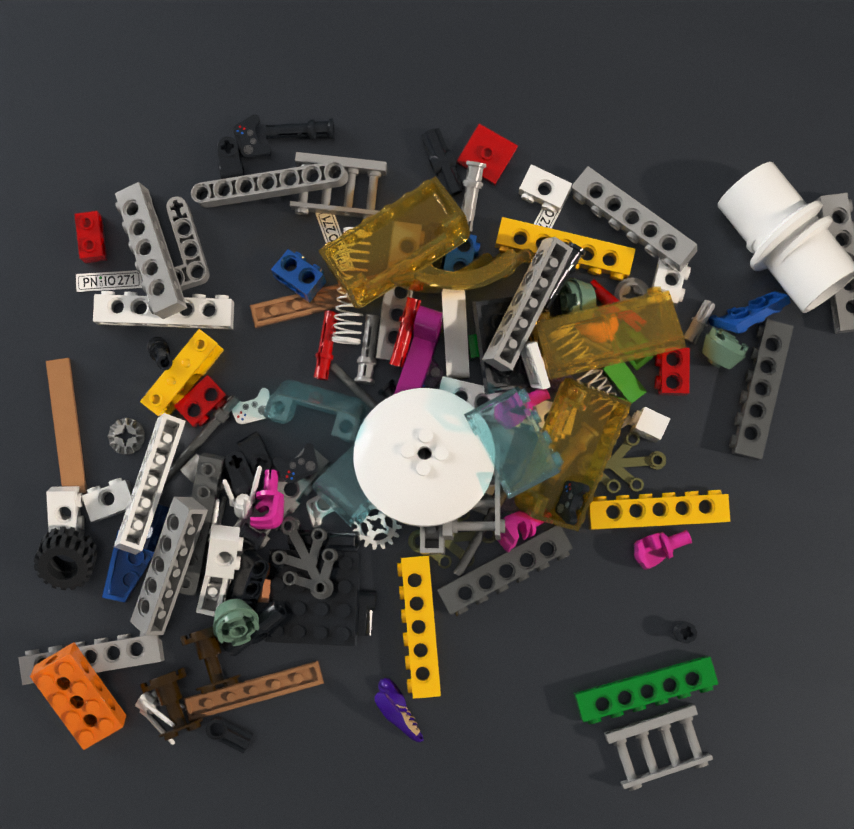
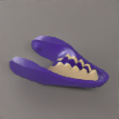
[375,678,424,742]

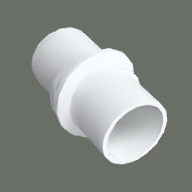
[718,162,854,313]

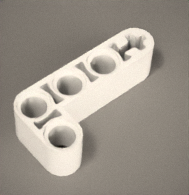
[441,286,470,379]

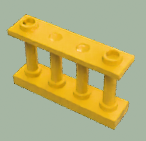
[140,329,224,416]

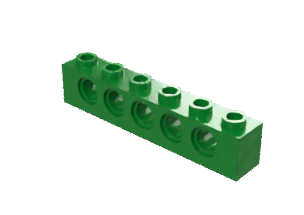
[574,656,718,725]

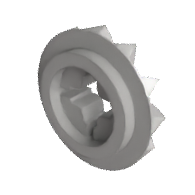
[614,278,650,314]
[107,418,145,455]

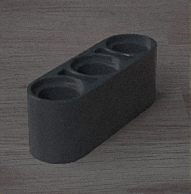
[225,549,269,610]

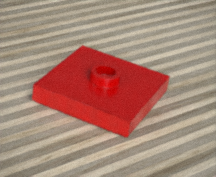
[456,123,518,185]

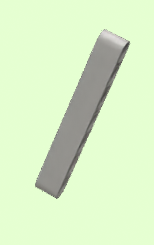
[191,161,349,208]

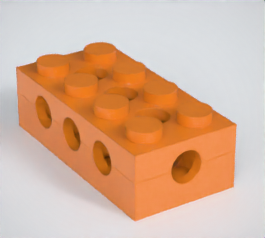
[30,642,126,750]

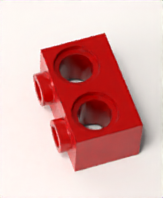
[74,211,108,263]
[655,347,690,396]
[174,375,229,428]

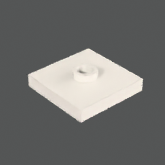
[521,341,551,390]

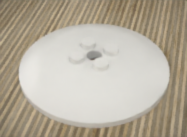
[354,388,495,527]

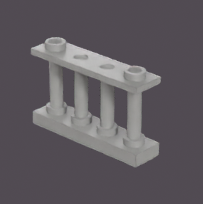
[290,152,387,222]
[443,443,505,540]
[604,703,713,791]

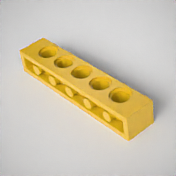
[495,217,636,281]
[587,490,730,530]
[397,556,441,699]

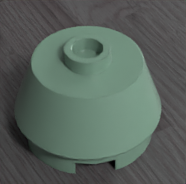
[559,278,596,323]
[702,326,749,369]
[213,599,259,646]

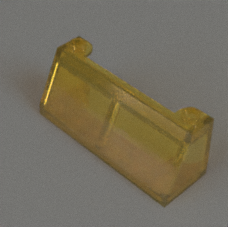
[532,286,686,379]

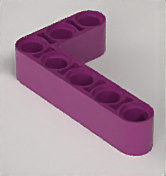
[394,306,443,394]

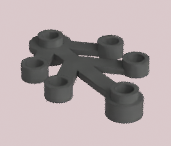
[272,516,338,599]

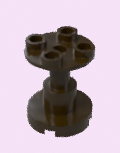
[180,626,241,694]
[140,667,203,741]

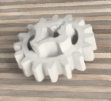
[352,501,402,550]

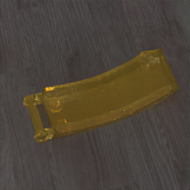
[389,249,534,293]

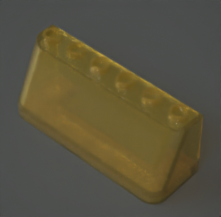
[318,176,470,308]
[515,377,632,531]

